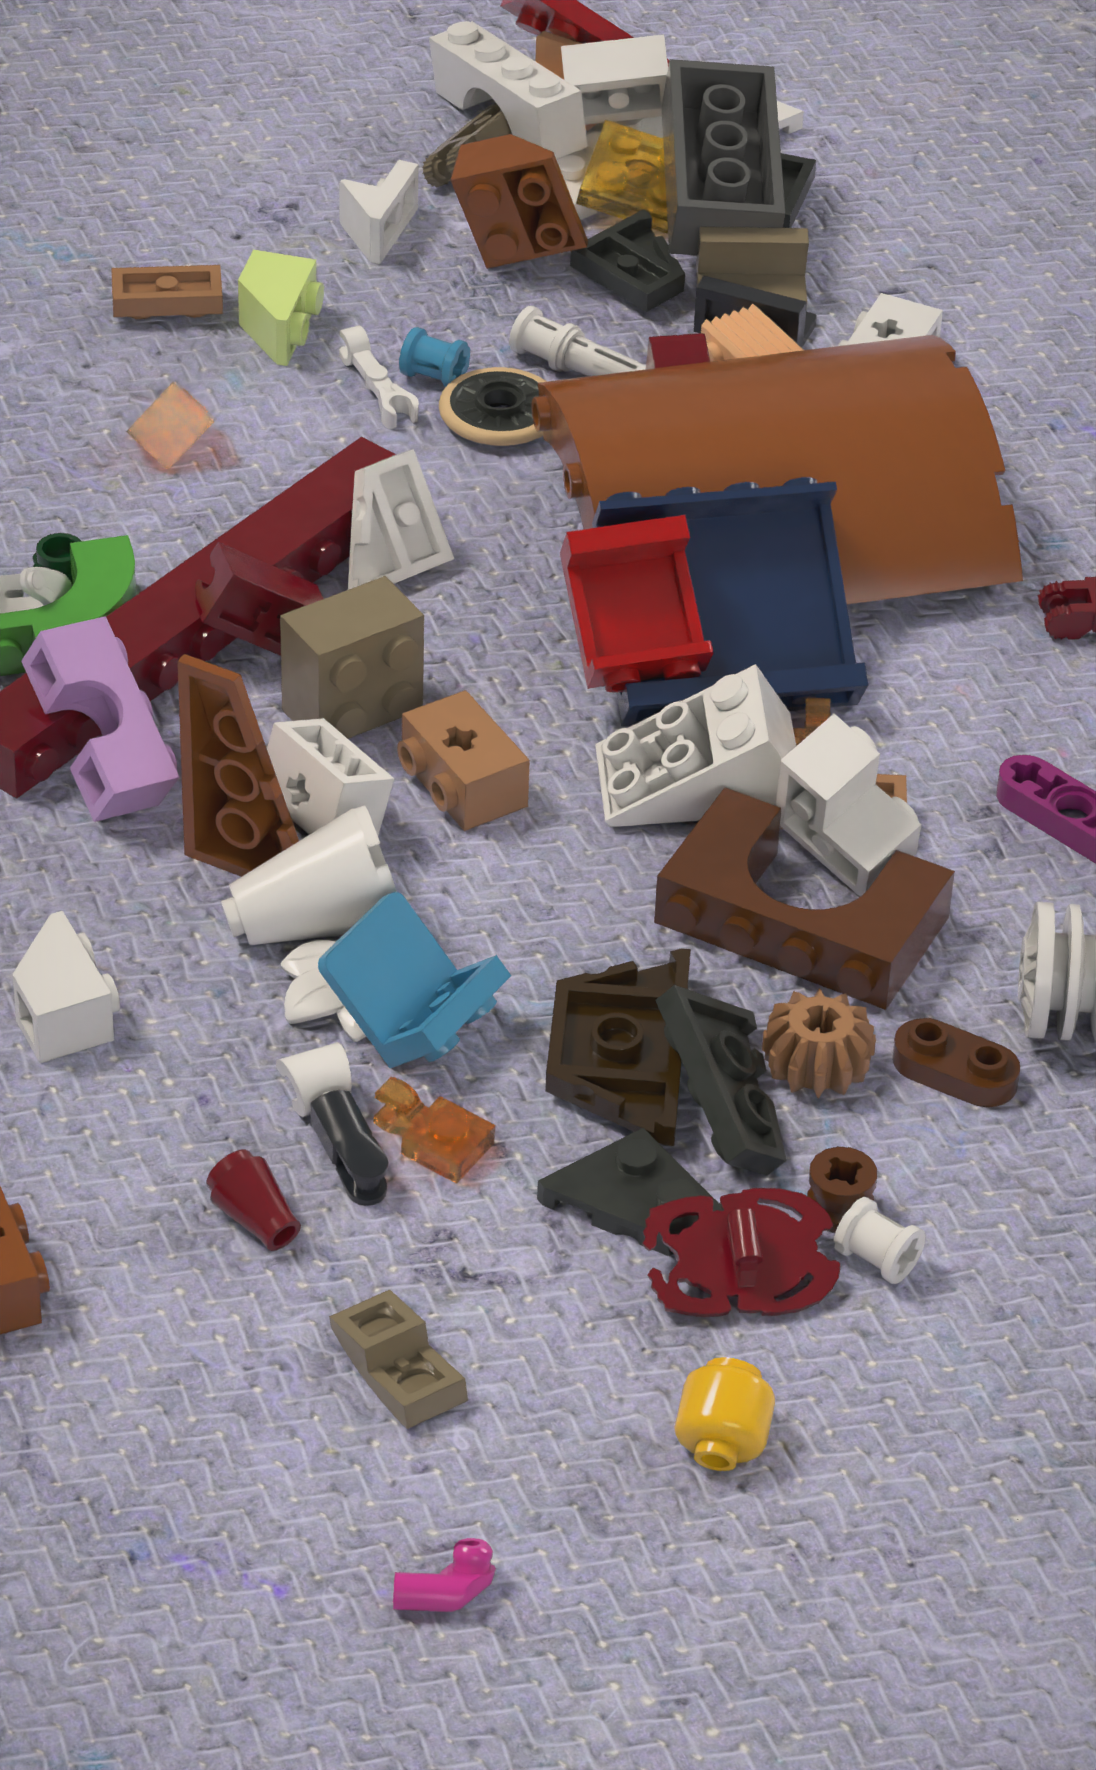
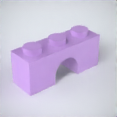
[21,616,179,822]

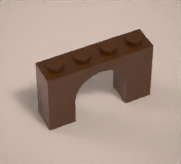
[654,787,955,1010]

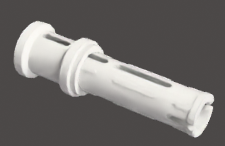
[509,306,646,376]

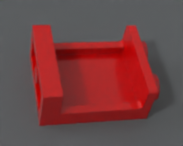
[560,515,714,693]

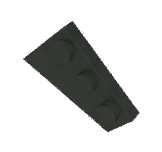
[655,985,787,1176]

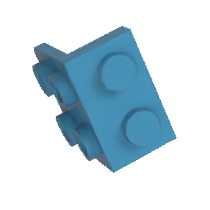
[318,892,511,1069]

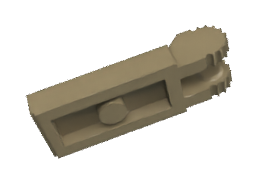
[422,103,512,188]

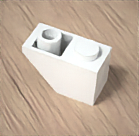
[13,910,120,1063]

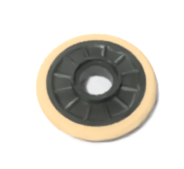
[439,367,547,446]

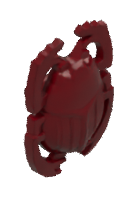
[642,1188,840,1317]

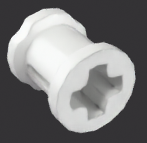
[834,1197,926,1284]

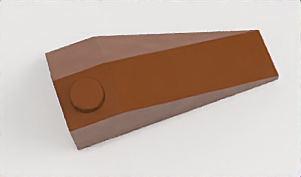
[177,654,299,877]

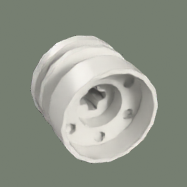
[1018,902,1096,1043]

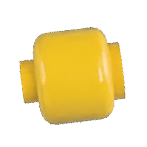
[674,1357,775,1471]

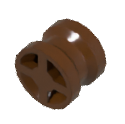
[807,1146,877,1233]

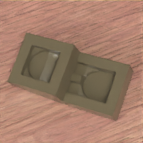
[329,1289,468,1429]

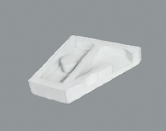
[348,449,454,590]

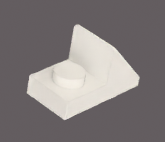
[339,160,419,264]

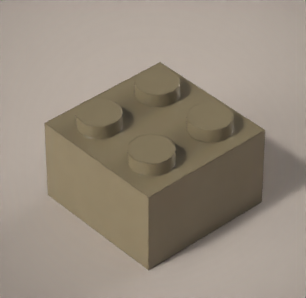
[280,576,424,739]

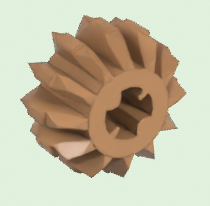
[762,988,876,1099]

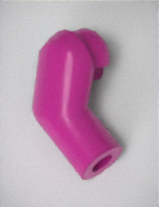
[393,1538,496,1612]

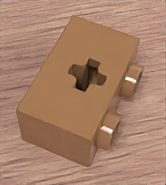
[397,690,530,831]

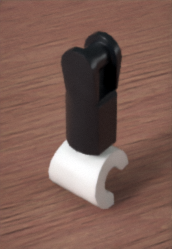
[276,1042,388,1206]

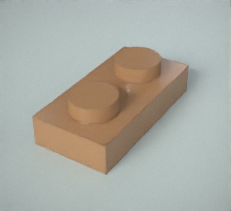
[111,265,223,319]

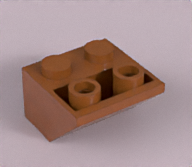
[450,134,588,269]

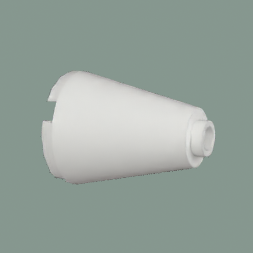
[221,805,397,945]

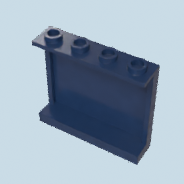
[592,477,868,726]

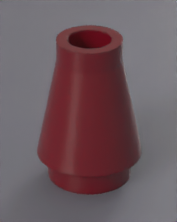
[206,1149,301,1251]

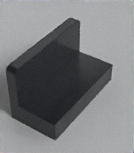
[693,276,817,348]

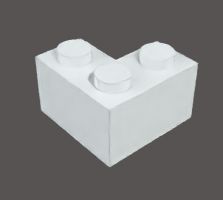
[776,714,922,897]

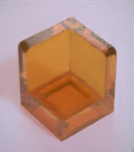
[126,380,217,469]

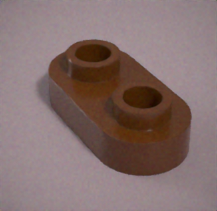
[892,1018,1020,1107]

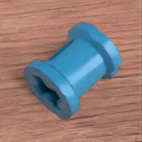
[399,327,471,387]

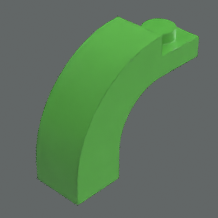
[0,535,136,676]

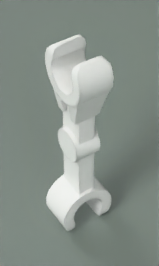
[339,325,419,429]

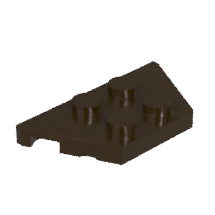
[545,948,691,1146]

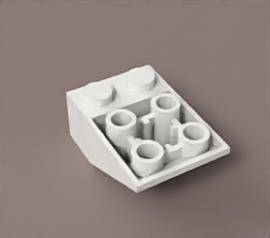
[595,664,796,827]

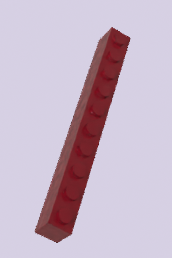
[0,436,397,799]

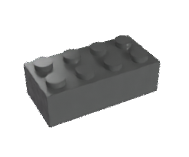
[661,59,785,256]

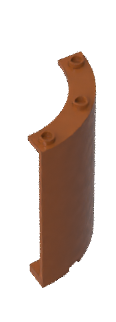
[532,335,1023,605]

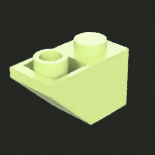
[238,249,324,366]

